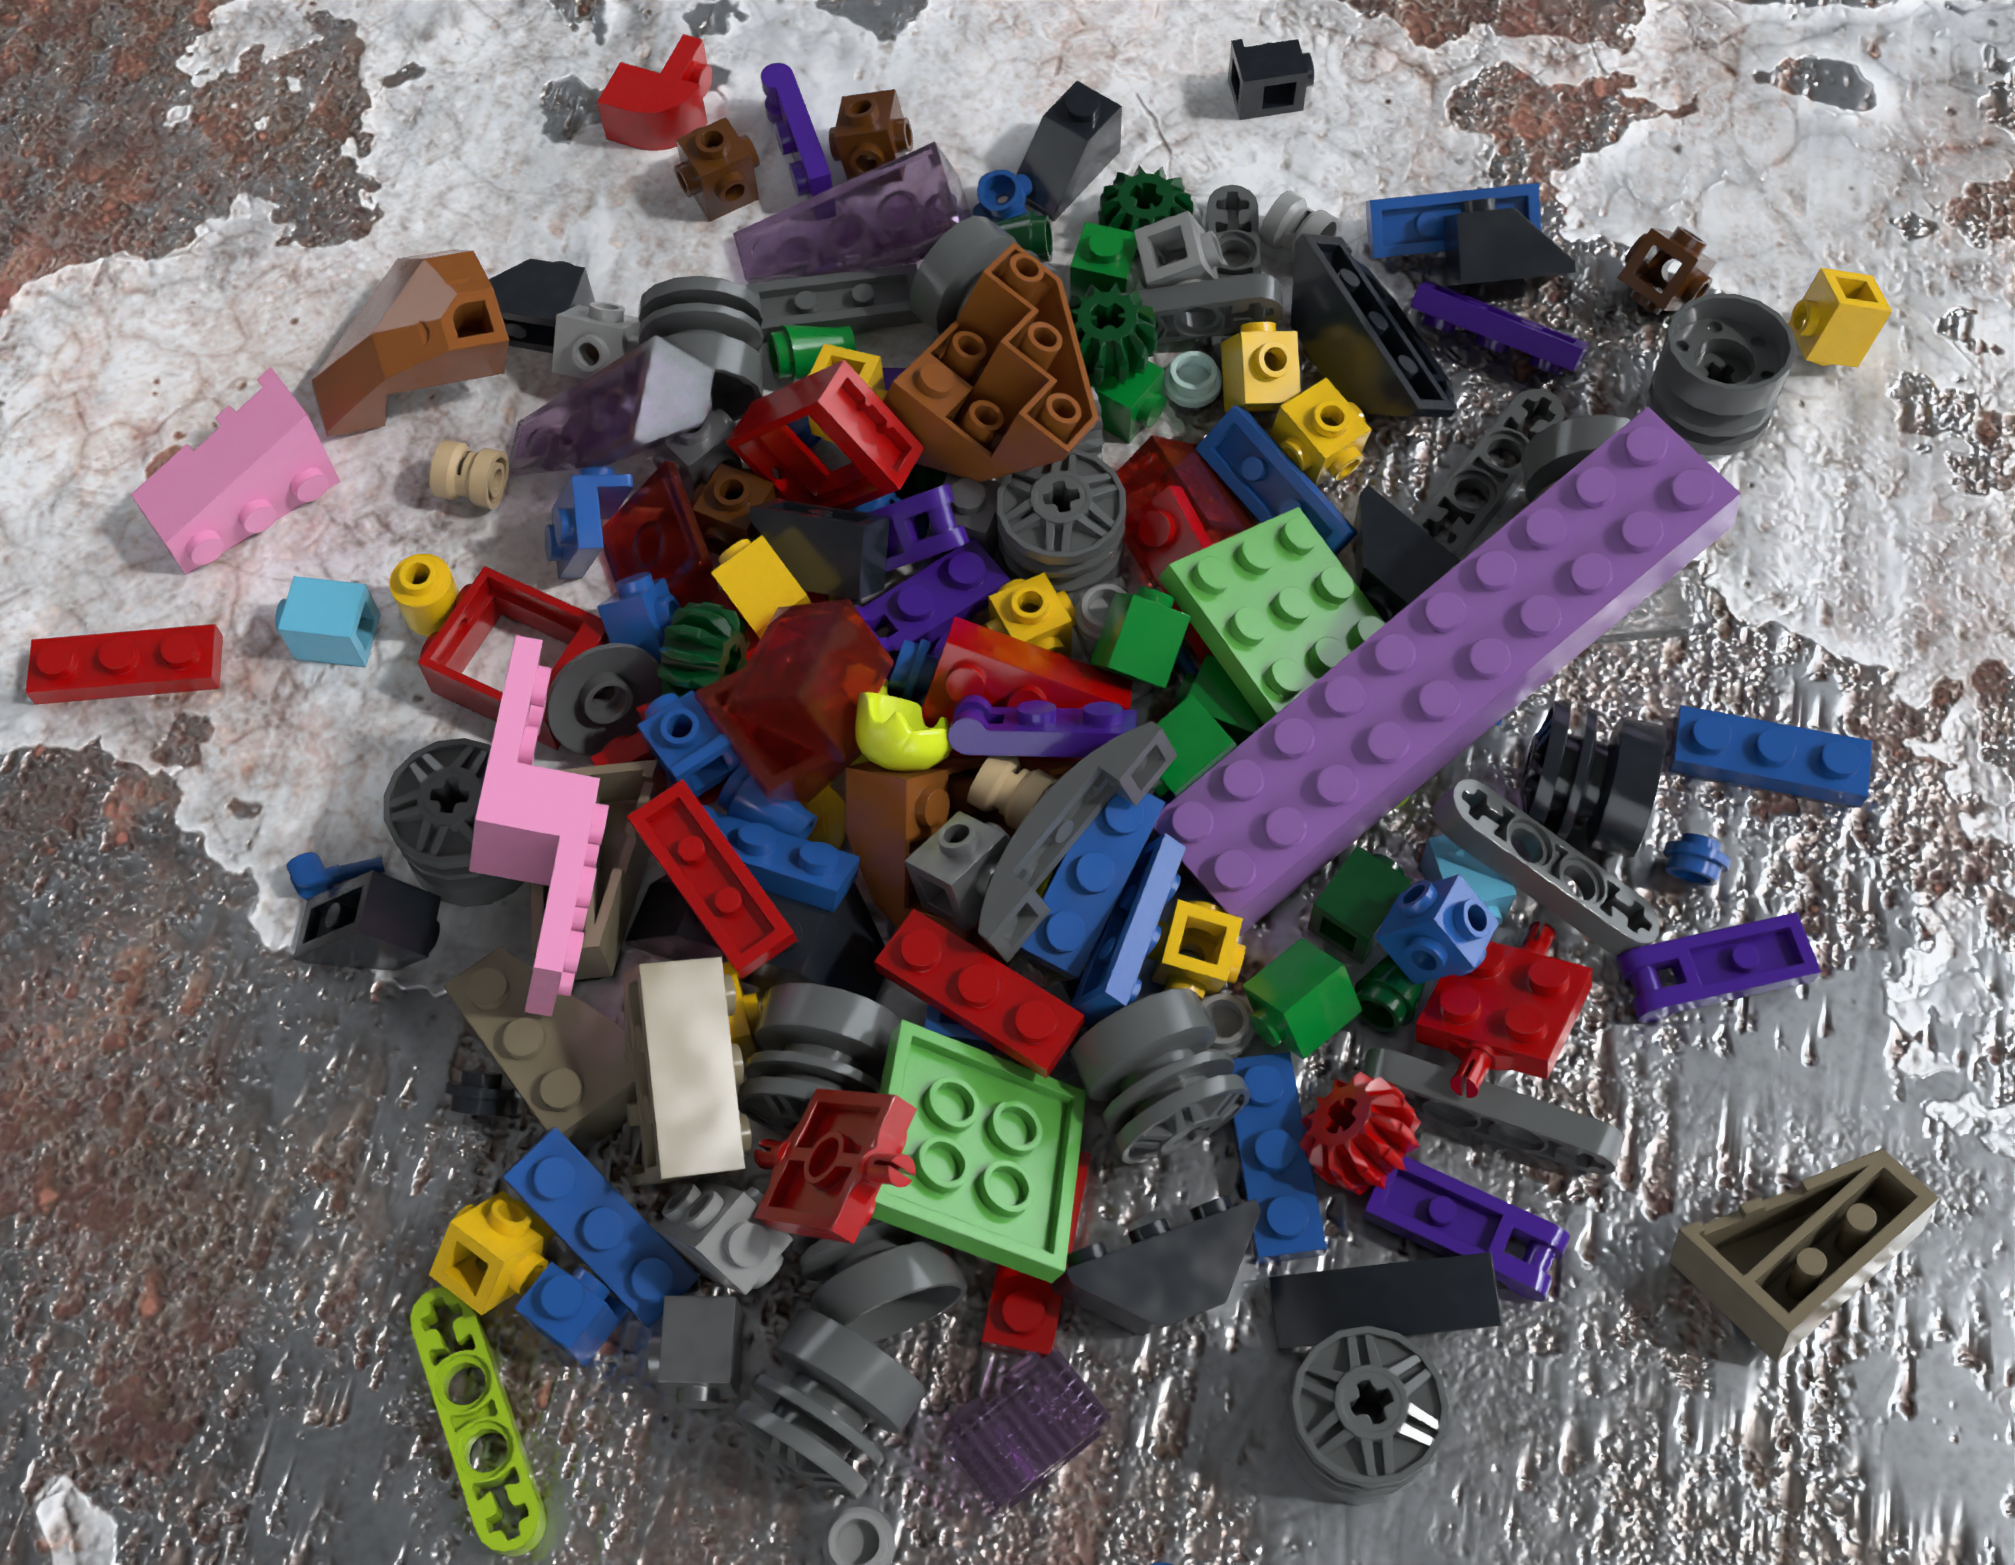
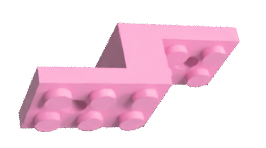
[469,635,609,1017]

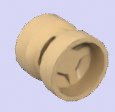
[429,439,509,509]
[967,756,1057,831]

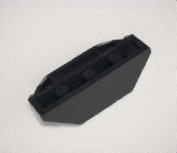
[1290,233,1458,418]
[625,874,887,1003]

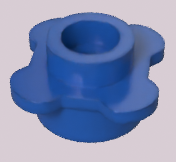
[973,170,1033,221]

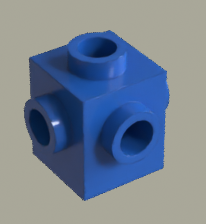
[1375,874,1499,985]

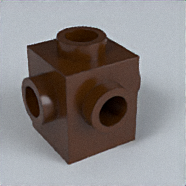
[829,89,913,183]
[674,117,760,222]
[1617,226,1717,315]
[690,463,777,556]

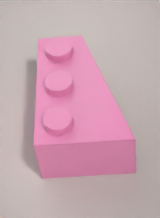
[131,367,340,575]

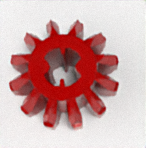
[1299,1071,1421,1196]

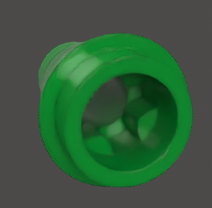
[767,325,856,383]

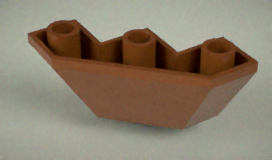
[883,242,1099,482]
[312,249,509,437]
[845,757,1077,967]

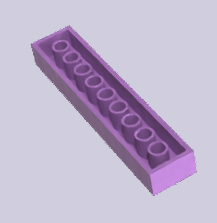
[1152,407,1741,936]

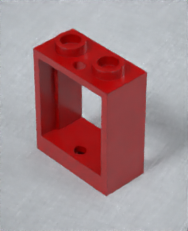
[726,360,925,510]
[417,566,610,751]

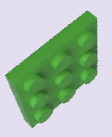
[1159,507,1386,724]
[872,1019,1087,1283]

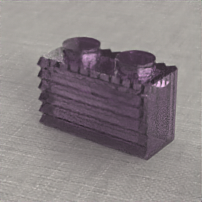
[943,1349,1112,1520]

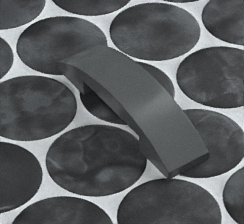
[978,721,1178,962]

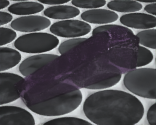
[733,141,972,284]
[509,335,714,476]

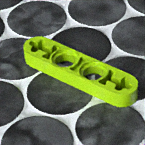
[410,1286,547,1557]

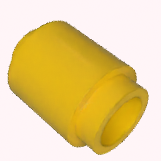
[389,553,460,637]

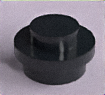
[445,1070,515,1116]

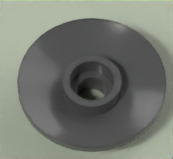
[545,643,663,756]

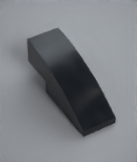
[1268,1252,1503,1349]

